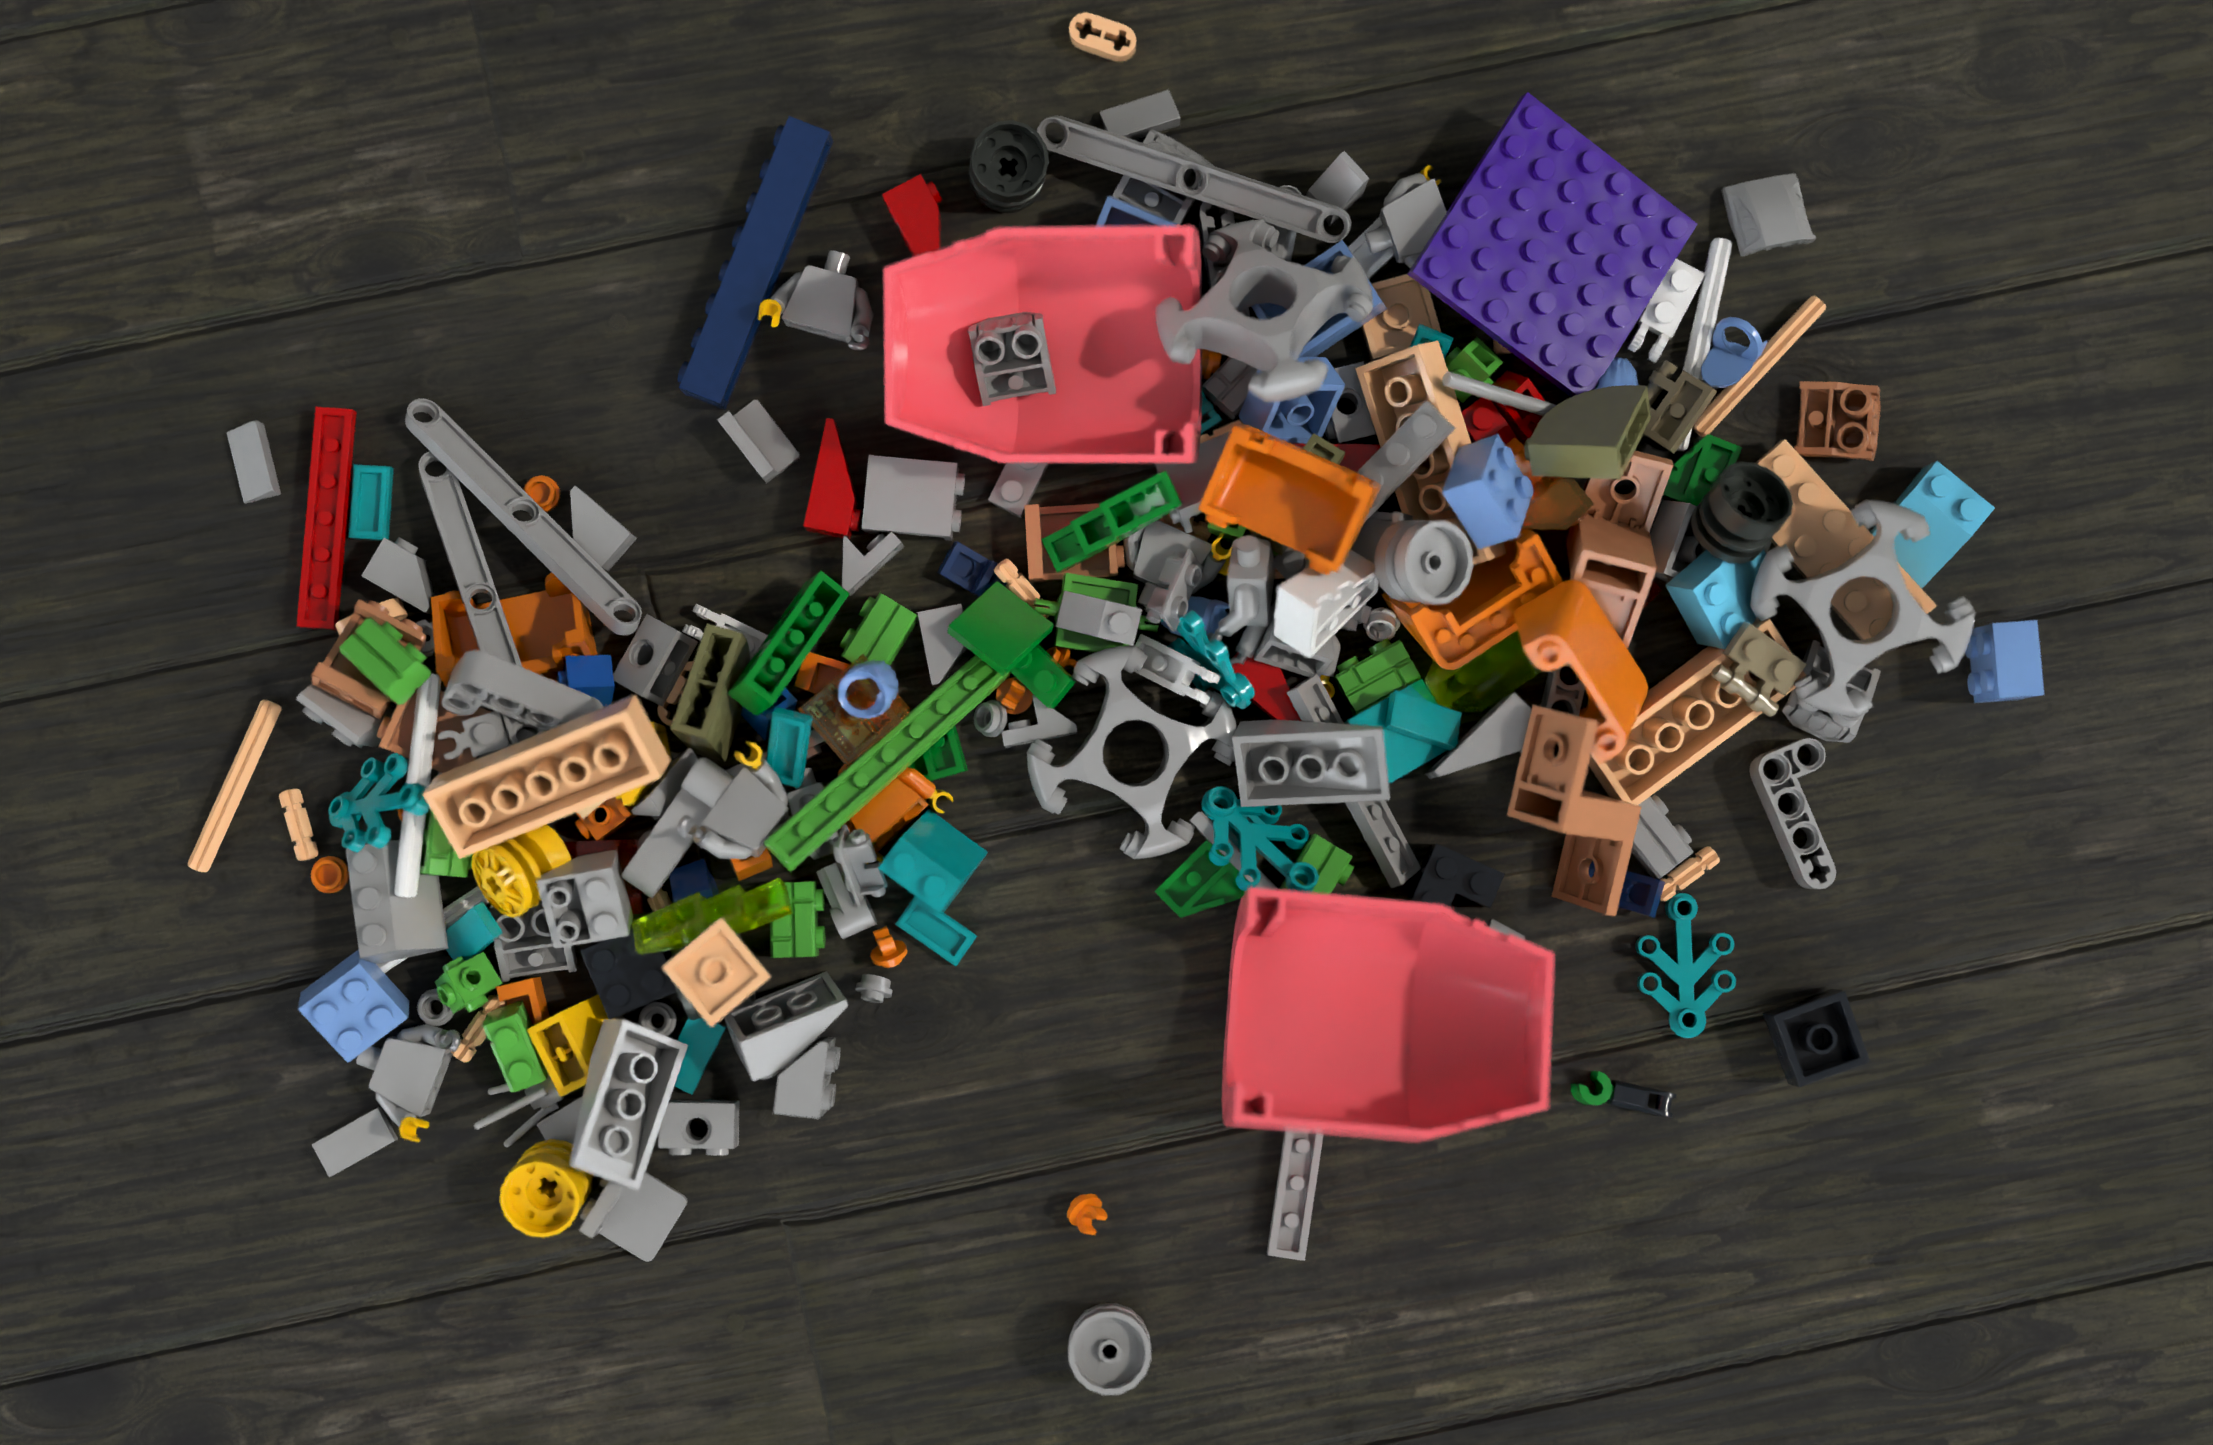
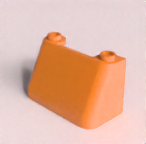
[1198,424,1382,575]
[1382,525,1563,670]
[431,572,597,687]
[1513,580,1648,764]

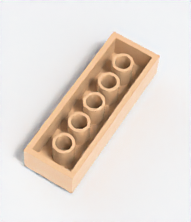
[1355,341,1507,565]
[1756,439,1937,640]
[1588,617,1806,805]
[423,694,670,859]

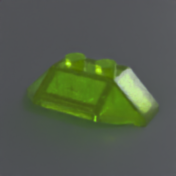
[1424,630,1543,712]

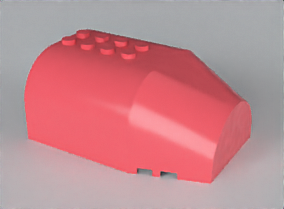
[884,226,1202,462]
[1222,887,1554,1142]

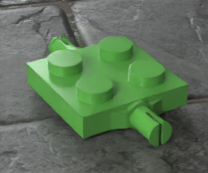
[1033,573,1158,653]

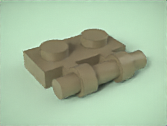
[1643,360,1717,454]
[1711,622,1807,717]

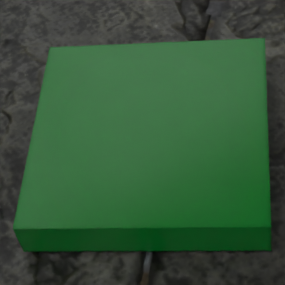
[947,581,1053,677]

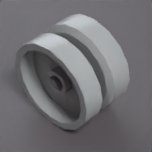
[1374,520,1473,605]
[1068,1303,1151,1395]

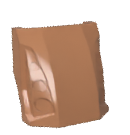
[1794,381,1880,461]

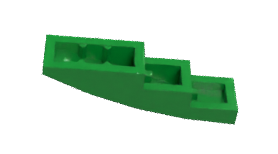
[1041,470,1183,573]

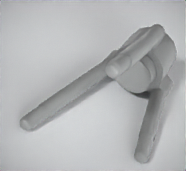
[474,1074,564,1147]

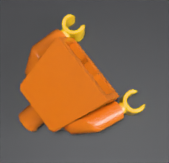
[838,760,953,864]

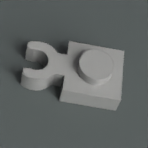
[438,711,511,759]

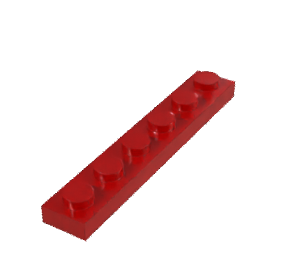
[297,407,356,630]

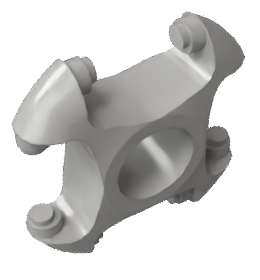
[1155,220,1373,403]
[1750,500,1975,717]
[1027,645,1237,859]

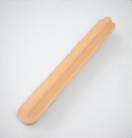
[1692,296,1826,437]
[188,699,282,872]

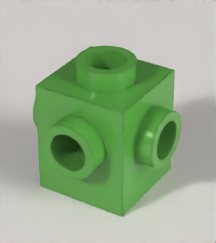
[1445,337,1503,403]
[435,952,503,1014]

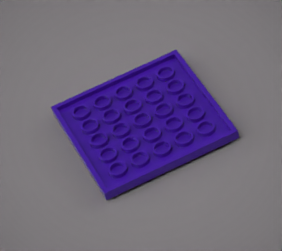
[1407,92,1697,397]

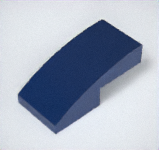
[937,541,1008,597]
[1588,861,1665,918]

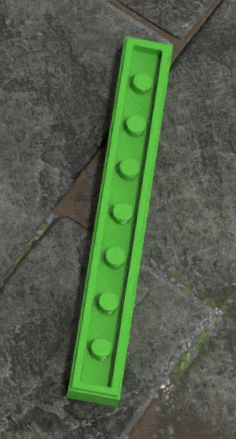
[764,655,1010,872]

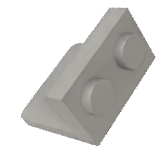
[579,1172,687,1262]

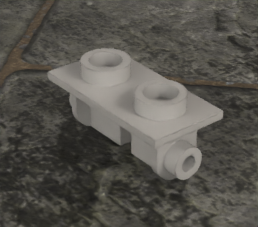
[1145,549,1203,632]
[833,824,887,906]

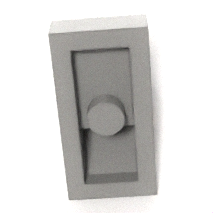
[842,531,904,596]
[1001,695,1078,748]

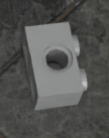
[1325,362,1378,444]
[613,614,698,707]
[658,1099,740,1156]

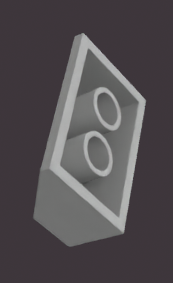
[346,840,449,964]

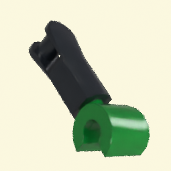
[1571,1071,1677,1118]

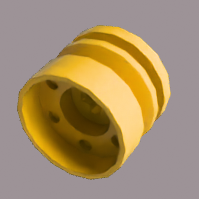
[472,824,571,918]
[500,1139,594,1237]

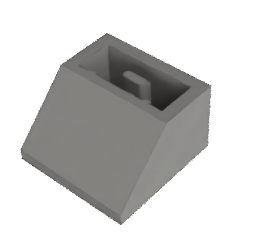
[296,684,396,748]
[537,849,633,949]
[774,1037,841,1119]

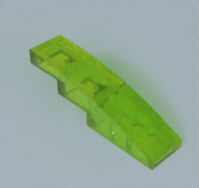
[632,877,792,954]

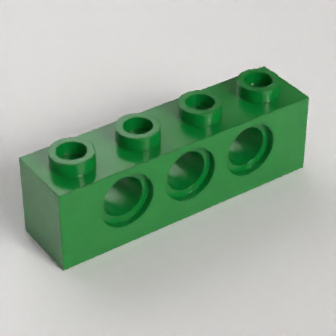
[727,571,850,716]

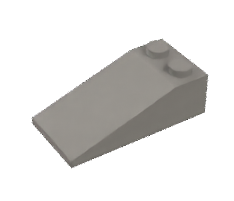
[1232,720,1390,807]
[569,1019,688,1190]

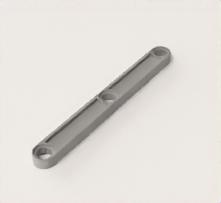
[1037,115,1352,243]
[405,399,642,635]
[418,451,544,745]

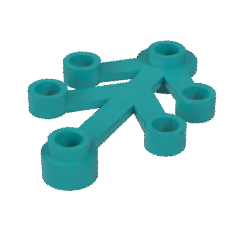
[1160,588,1255,709]
[328,753,430,852]
[1201,786,1319,893]
[1635,893,1736,1038]

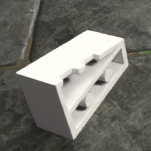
[1273,549,1379,658]

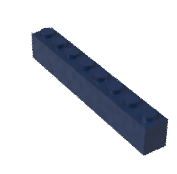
[677,116,833,410]

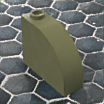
[1524,385,1651,479]
[671,624,750,762]

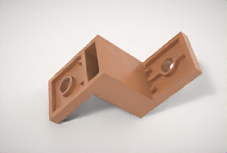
[1566,451,1673,649]
[1507,705,1642,916]

